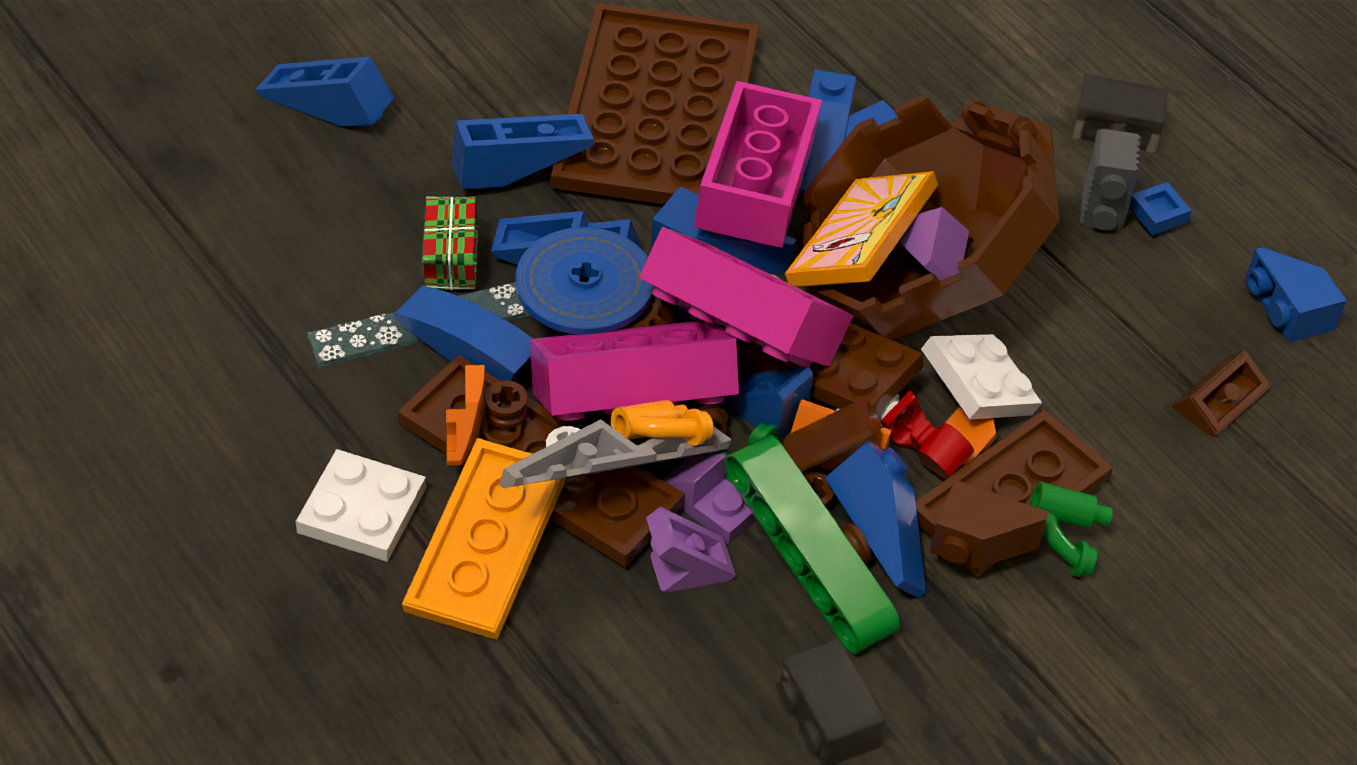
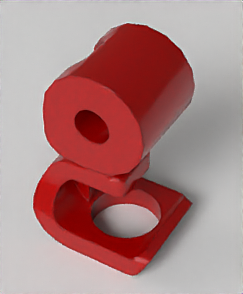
[880,391,974,479]

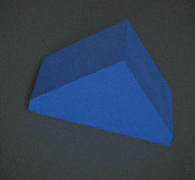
[724,366,813,441]

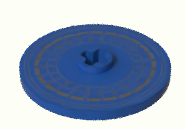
[516,227,654,335]

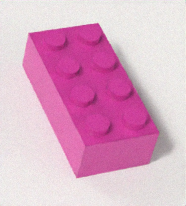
[694,81,822,248]
[639,227,853,368]
[529,320,739,420]

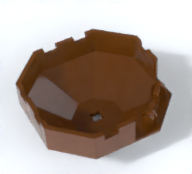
[803,95,1059,340]

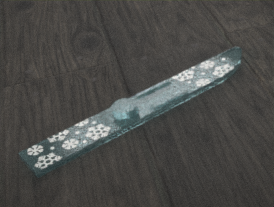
[307,282,530,367]

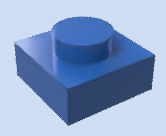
[1129,182,1192,235]

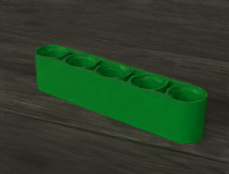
[725,435,900,654]

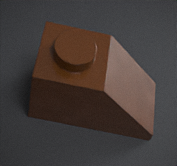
[930,480,1049,569]

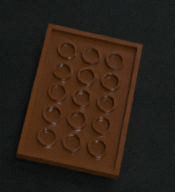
[551,2,759,204]

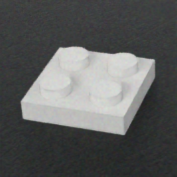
[921,334,1042,419]
[296,449,426,562]

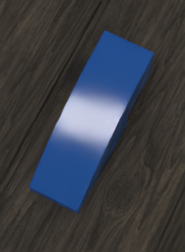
[491,211,641,265]
[393,285,533,382]

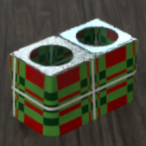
[422,197,478,291]

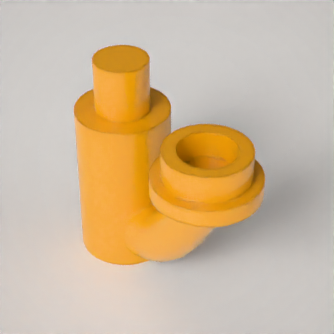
[611,400,713,446]

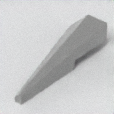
[499,420,731,488]

